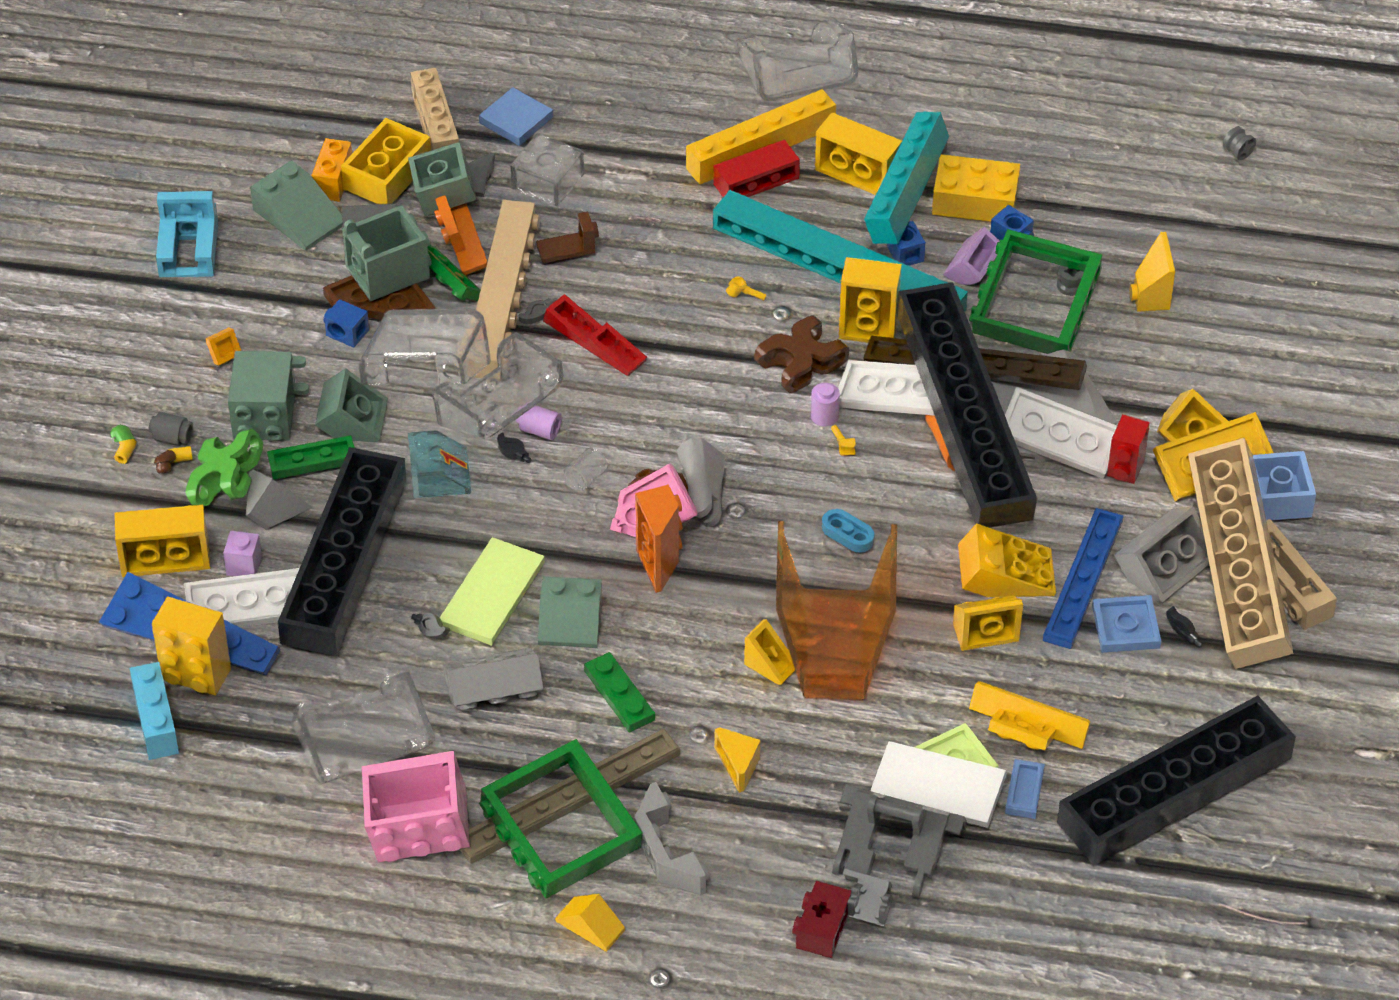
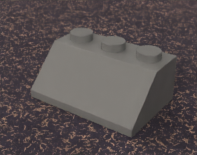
[1114,506,1209,603]
[442,647,544,709]

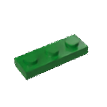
[427,245,481,301]
[267,435,355,480]
[584,652,655,733]

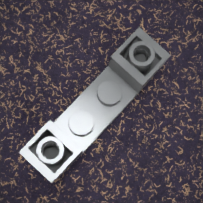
[634,782,709,895]

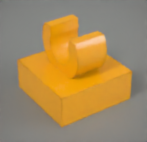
[205,327,241,366]

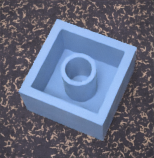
[1253,451,1316,520]

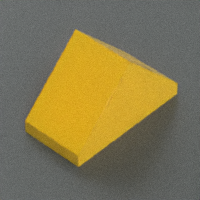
[744,619,799,685]
[714,727,761,793]
[555,894,625,952]

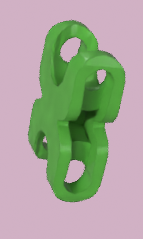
[186,429,263,506]

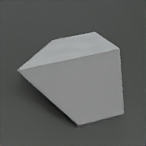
[246,469,313,530]

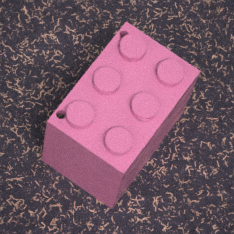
[362,751,470,862]

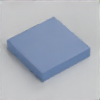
[479,87,553,146]
[1092,595,1161,653]

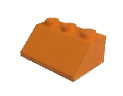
[635,484,682,593]

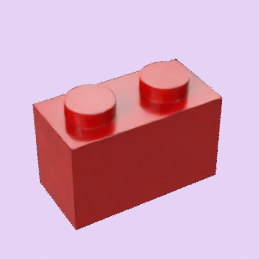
[1107,414,1150,484]

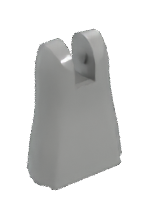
[677,438,725,526]

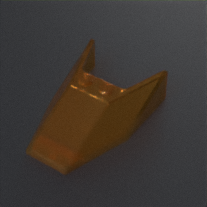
[776,521,897,700]

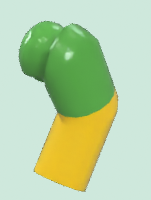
[110,424,136,464]

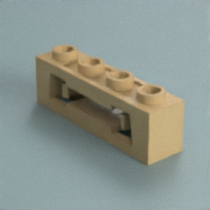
[410,68,459,151]
[1266,519,1337,630]

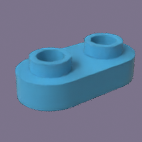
[822,509,874,553]

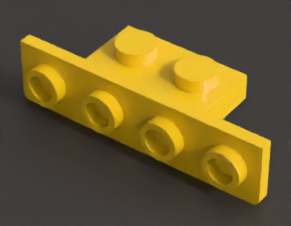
[969,681,1090,750]

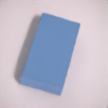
[1005,759,1045,819]

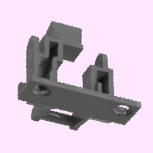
[832,784,968,927]

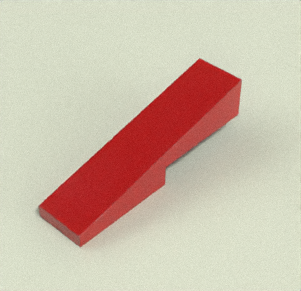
[543,294,647,376]

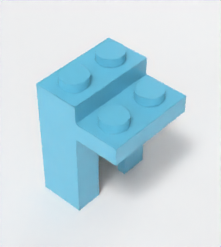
[156,191,218,277]

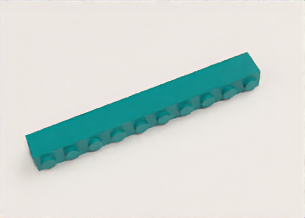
[713,190,968,312]

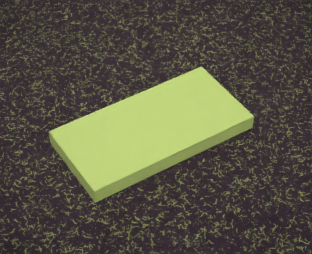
[440,537,545,646]

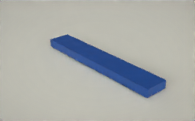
[1043,508,1124,649]

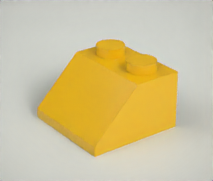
[953,596,1023,651]

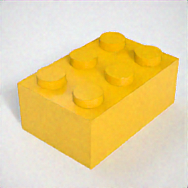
[815,112,902,195]
[341,118,431,204]
[932,154,1020,222]
[839,257,902,343]
[114,505,210,577]
[152,596,231,696]

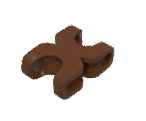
[754,315,850,393]

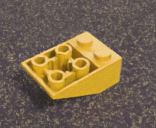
[958,523,1056,597]

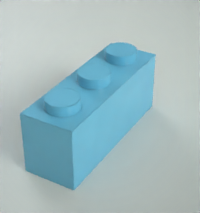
[129,662,179,760]

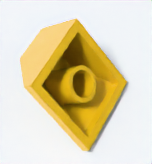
[1129,232,1175,312]
[1157,389,1228,442]

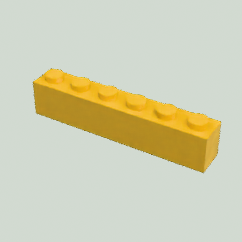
[686,89,836,185]

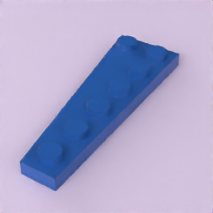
[99,572,281,675]

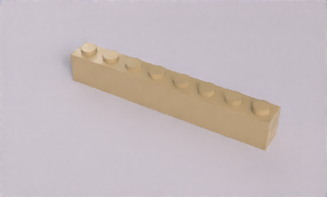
[464,200,540,380]

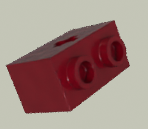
[792,881,852,958]

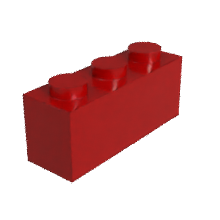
[713,139,800,197]

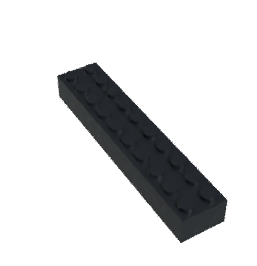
[896,282,1037,528]

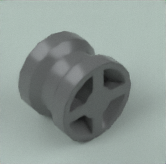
[1223,126,1257,160]
[1057,265,1084,296]

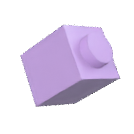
[223,531,262,576]

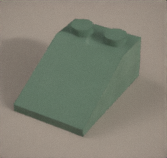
[250,160,343,251]

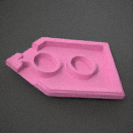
[610,463,697,537]

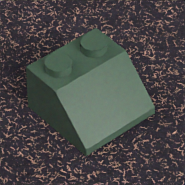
[315,368,388,442]
[538,576,603,648]

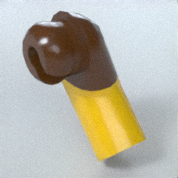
[154,446,193,474]

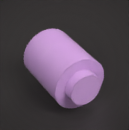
[811,383,840,426]
[516,403,562,440]

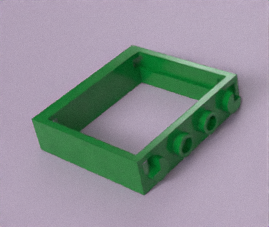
[969,229,1102,354]
[479,739,643,899]

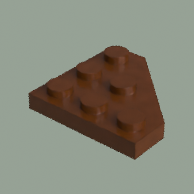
[323,275,436,325]

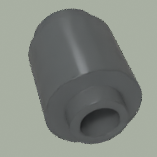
[149,412,193,445]

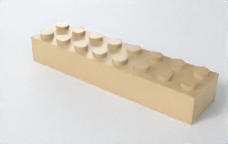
[1188,438,1294,669]

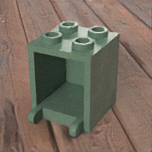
[342,205,431,301]
[228,351,309,441]

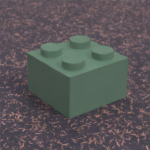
[408,142,476,216]

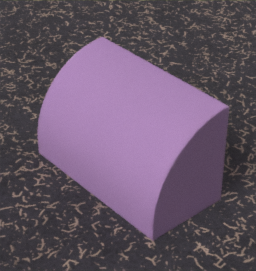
[943,227,1000,285]

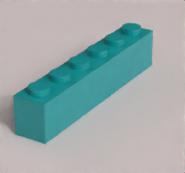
[864,111,949,244]

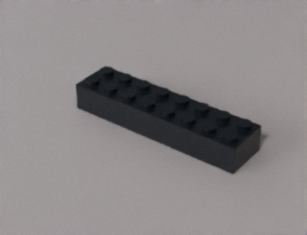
[278,447,406,656]
[1057,695,1296,866]

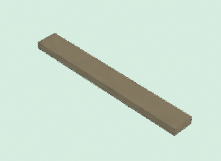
[460,729,680,864]

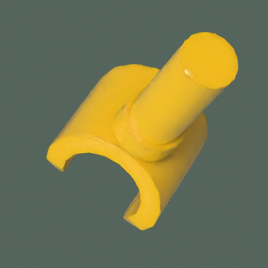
[726,276,766,301]
[831,425,856,456]

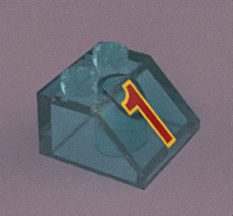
[408,430,471,498]

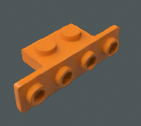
[434,195,488,275]

